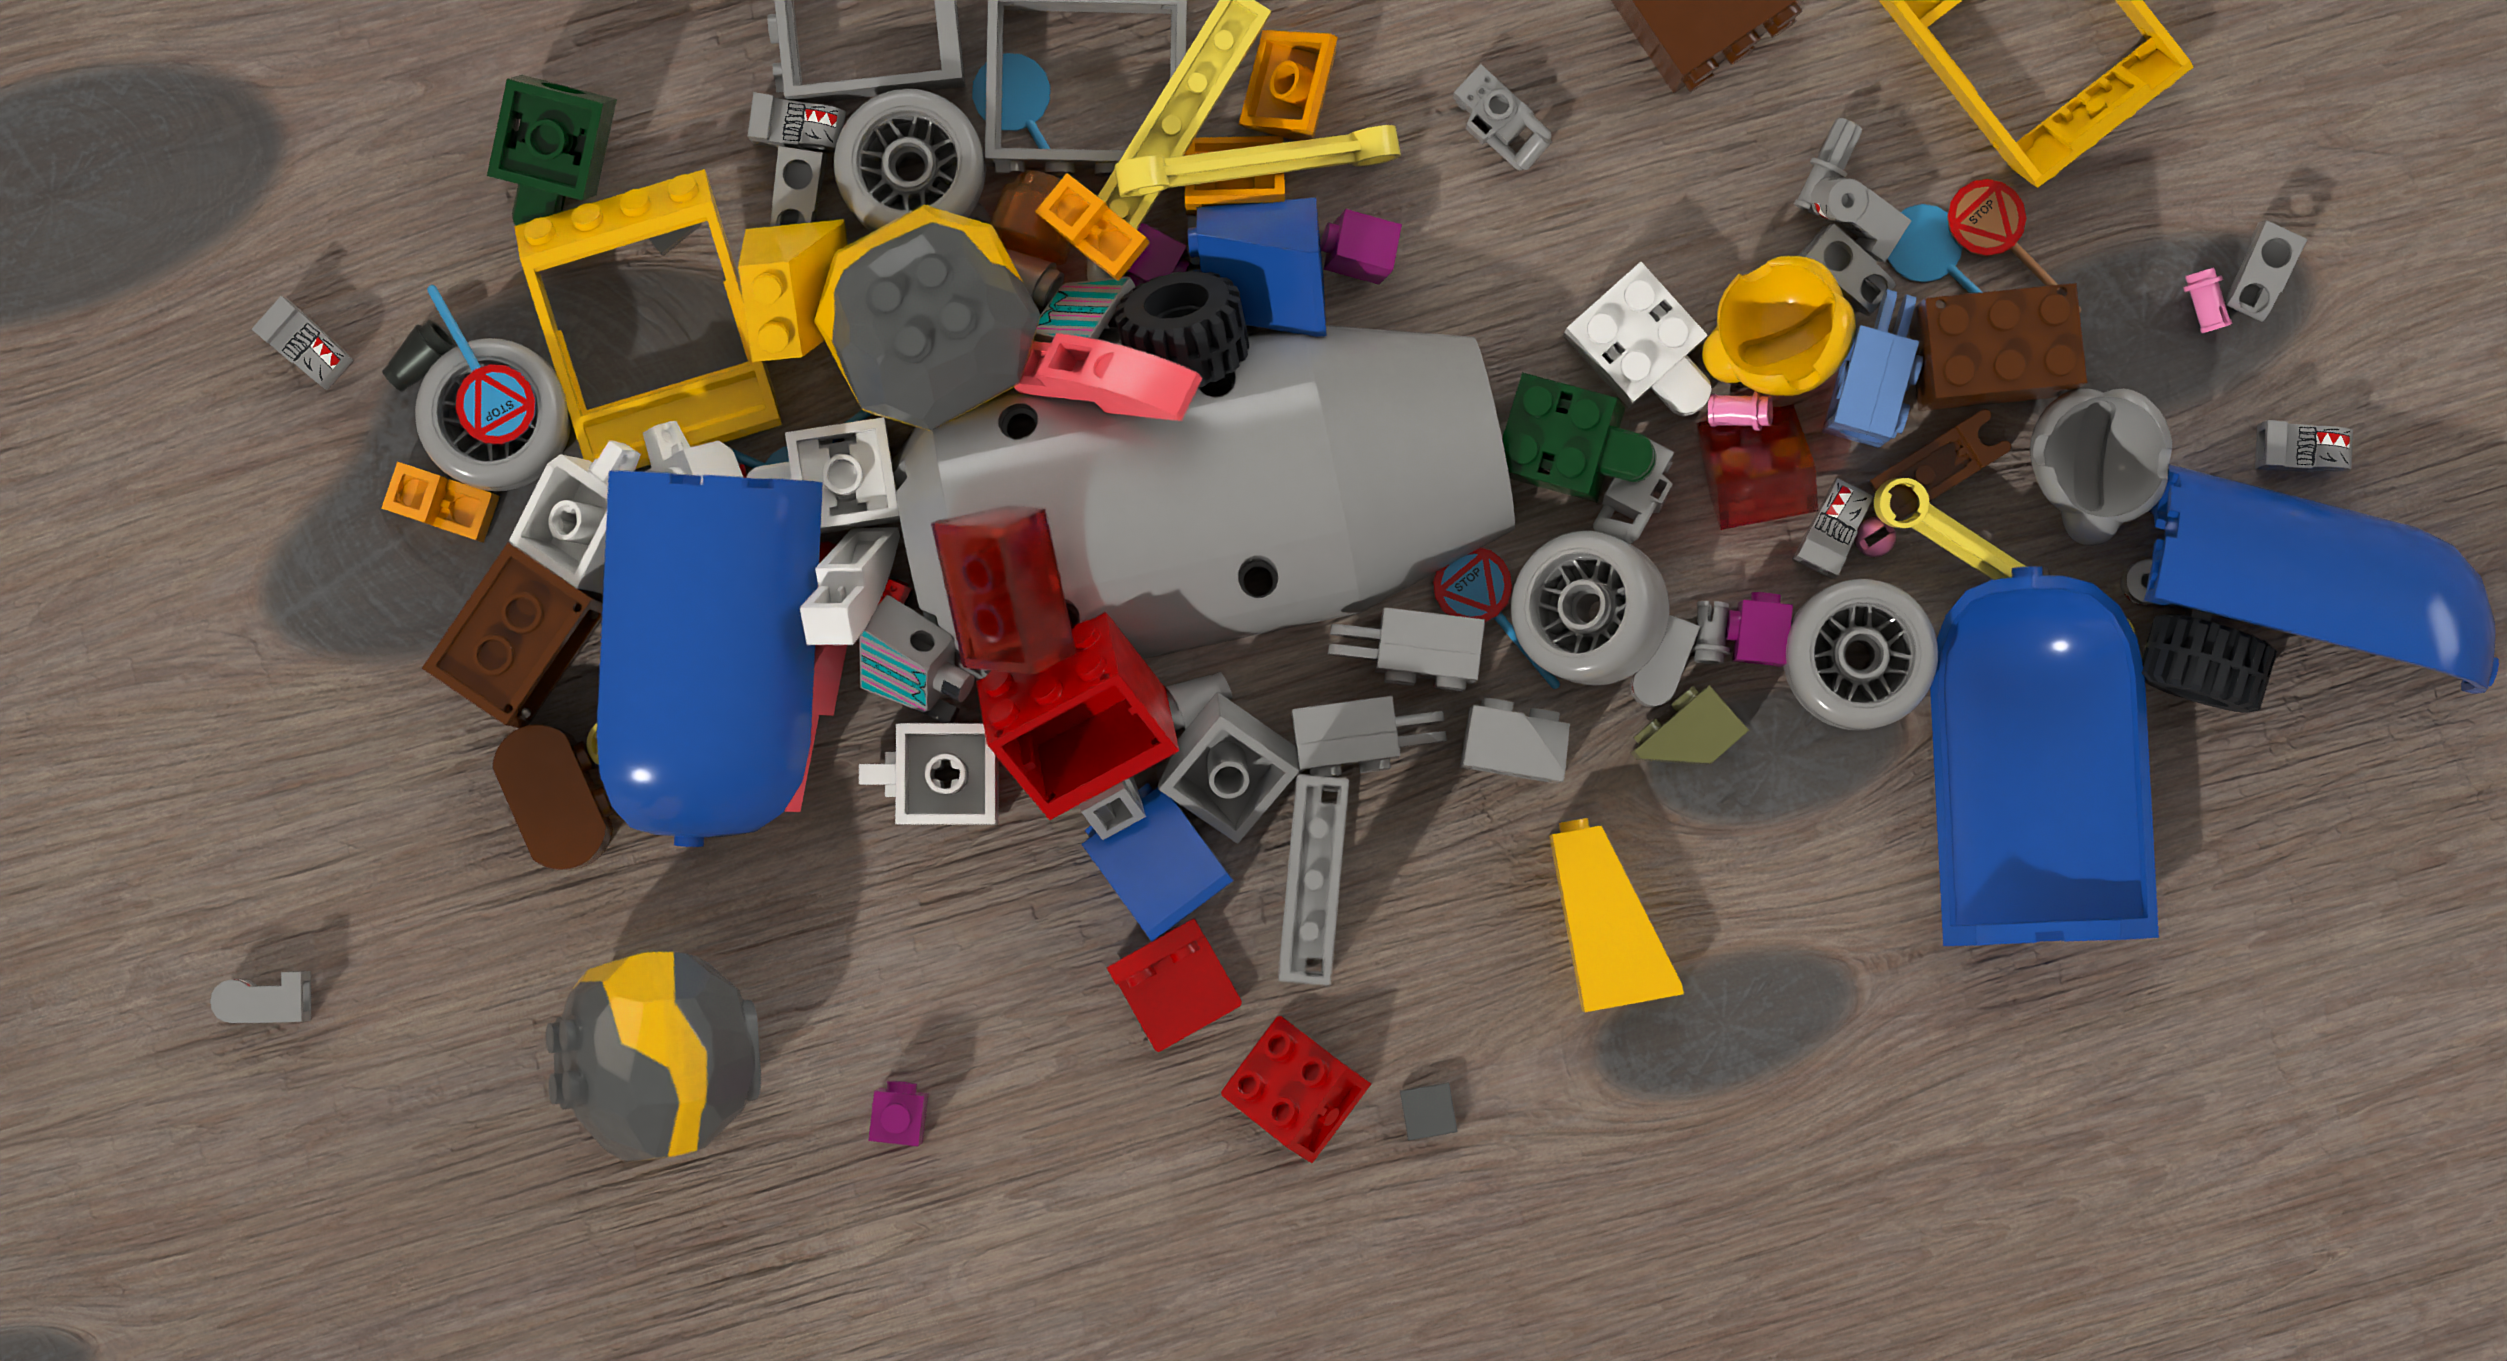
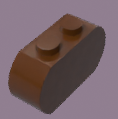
[492,725,615,870]

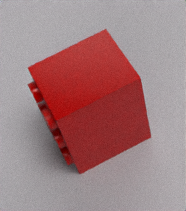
[976,612,1179,821]

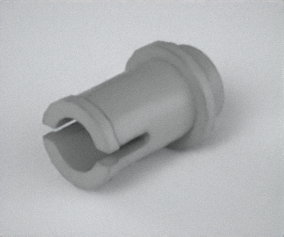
[1691,601,1730,664]

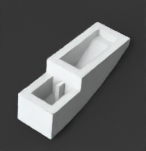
[800,527,900,645]

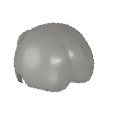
[2030,388,2173,545]

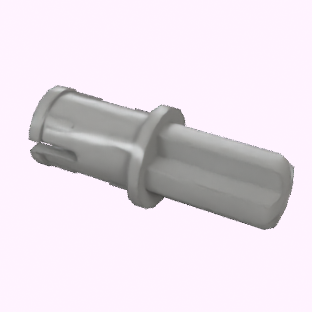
[1794,118,1862,217]

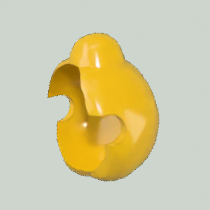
[1702,256,1856,396]

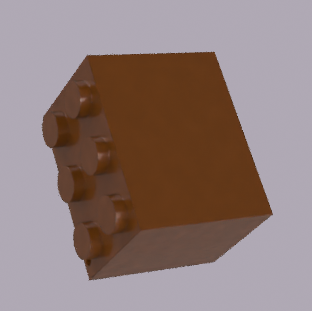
[1611,0,1804,93]
[1909,283,2087,411]
[422,542,603,728]

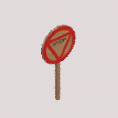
[1947,179,2081,313]

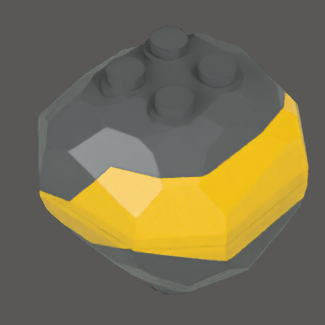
[814,205,1041,431]
[546,952,761,1161]

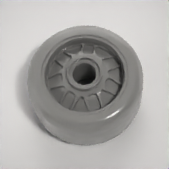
[834,89,986,232]
[415,338,572,491]
[1511,531,1670,685]
[1784,579,1938,731]

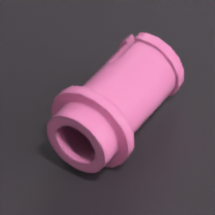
[2183,267,2233,333]
[1708,391,1773,431]

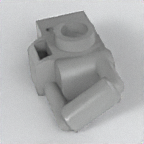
[1453,64,1552,171]
[1593,439,1674,544]

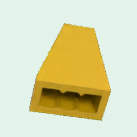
[1549,818,1684,1012]

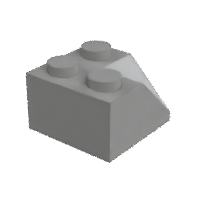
[1157,692,1300,844]
[1459,698,1570,784]

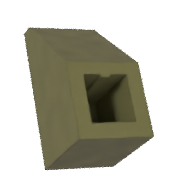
[1630,685,1749,765]

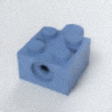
[1822,289,1923,448]

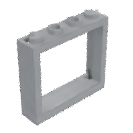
[767,0,966,103]
[985,0,1187,177]
[1278,775,1349,986]

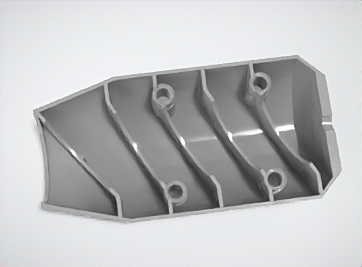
[892,325,1515,681]

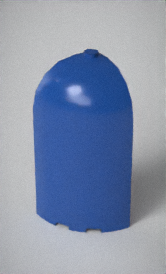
[2144,464,2499,694]
[597,470,823,847]
[1930,566,2159,946]

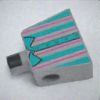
[1034,277,1136,345]
[859,595,975,712]

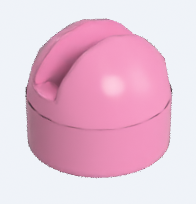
[1855,517,1896,557]

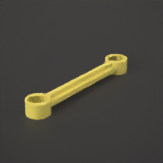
[1114,125,1401,197]
[1874,478,2135,633]

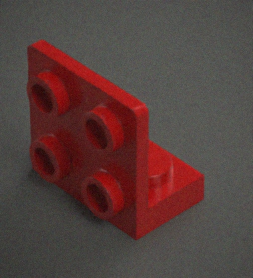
[1106,918,1242,1052]
[1221,1016,1371,1164]

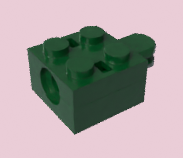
[487,75,617,225]
[1502,372,1657,503]

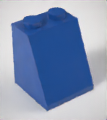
[1188,197,1327,337]
[1081,783,1234,941]

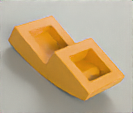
[1035,173,1150,281]
[381,462,500,543]

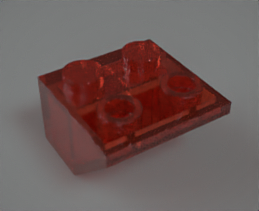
[1696,404,1818,530]

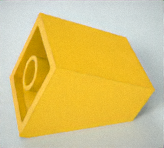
[738,219,848,362]

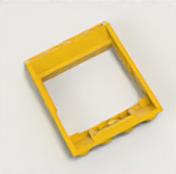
[1879,0,2193,188]
[514,169,782,469]

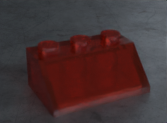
[931,506,1076,674]

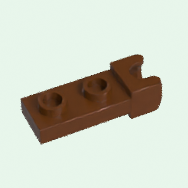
[1868,408,2012,521]

